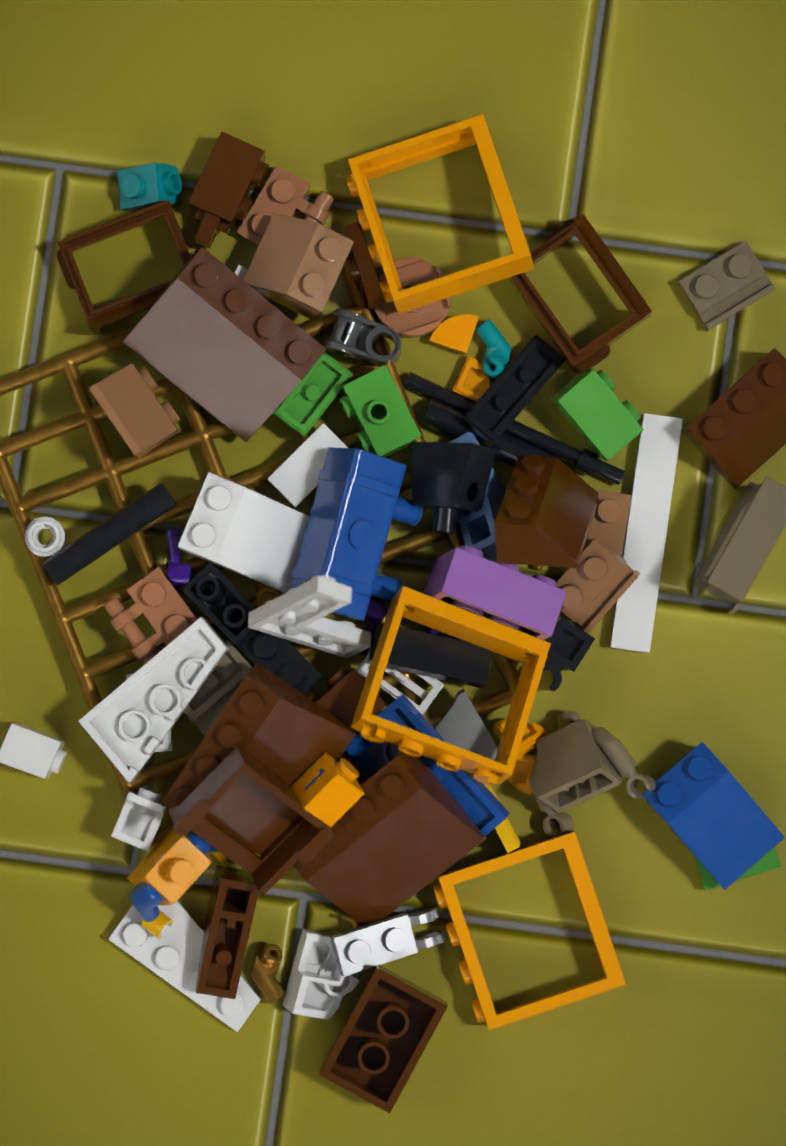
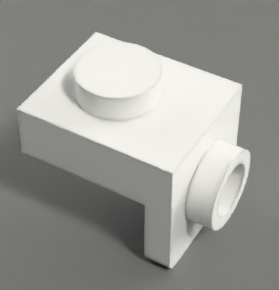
[111,787,167,852]

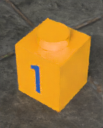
[292,752,364,827]

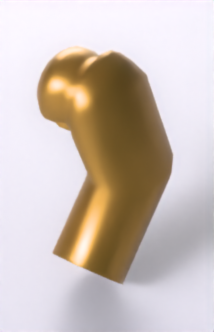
[251,944,286,1005]

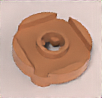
[374,257,452,337]

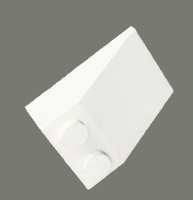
[177,472,310,593]

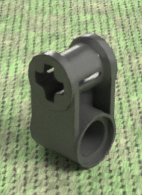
[323,309,401,367]

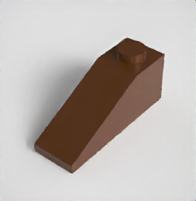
[195,865,259,999]

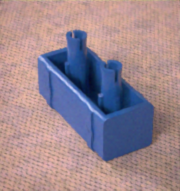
[289,447,423,621]

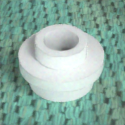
[25,517,65,557]

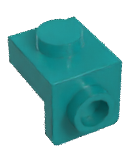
[117,162,182,211]

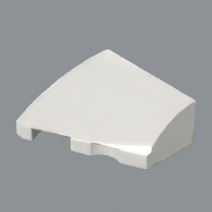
[282,929,362,1020]

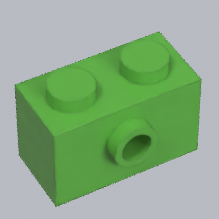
[339,365,421,458]
[551,368,644,461]

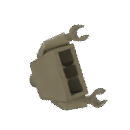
[529,711,656,836]

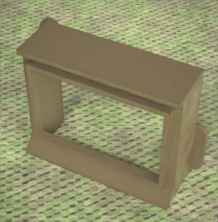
[693,476,786,614]

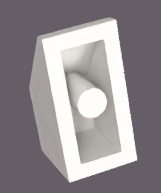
[0,723,67,779]

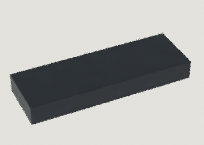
[460,334,566,447]
[368,622,492,689]

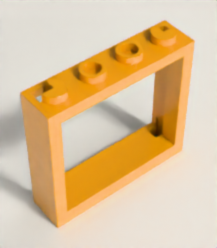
[345,114,534,314]
[351,586,551,785]
[433,830,626,1030]

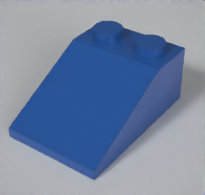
[642,742,785,890]

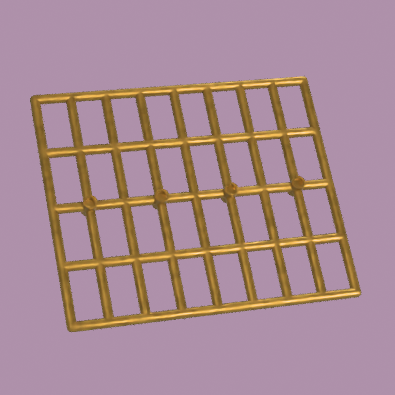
[0,252,519,848]

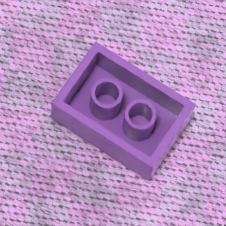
[423,545,567,640]

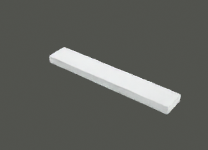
[609,413,683,653]

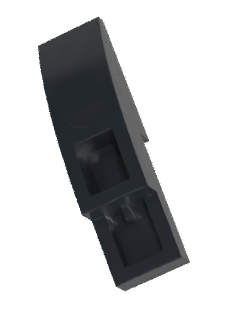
[182,562,325,696]

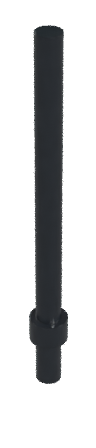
[404,372,625,485]

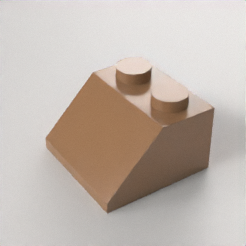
[242,213,354,319]
[89,364,181,458]

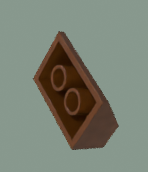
[682,348,786,490]
[494,454,599,568]

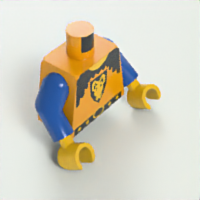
[127,827,229,939]

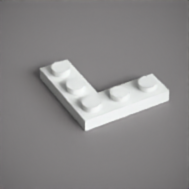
[248,575,371,658]

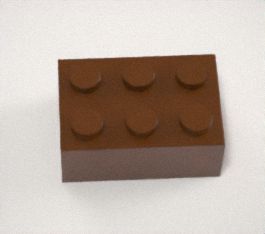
[319,965,448,1113]

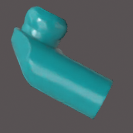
[475,319,511,378]

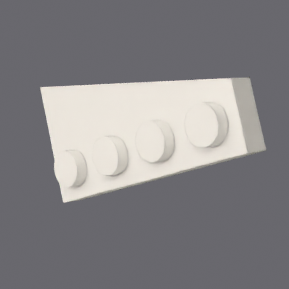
[78,617,229,783]
[108,900,261,1032]

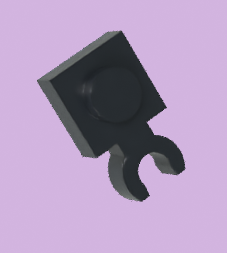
[543,617,595,692]

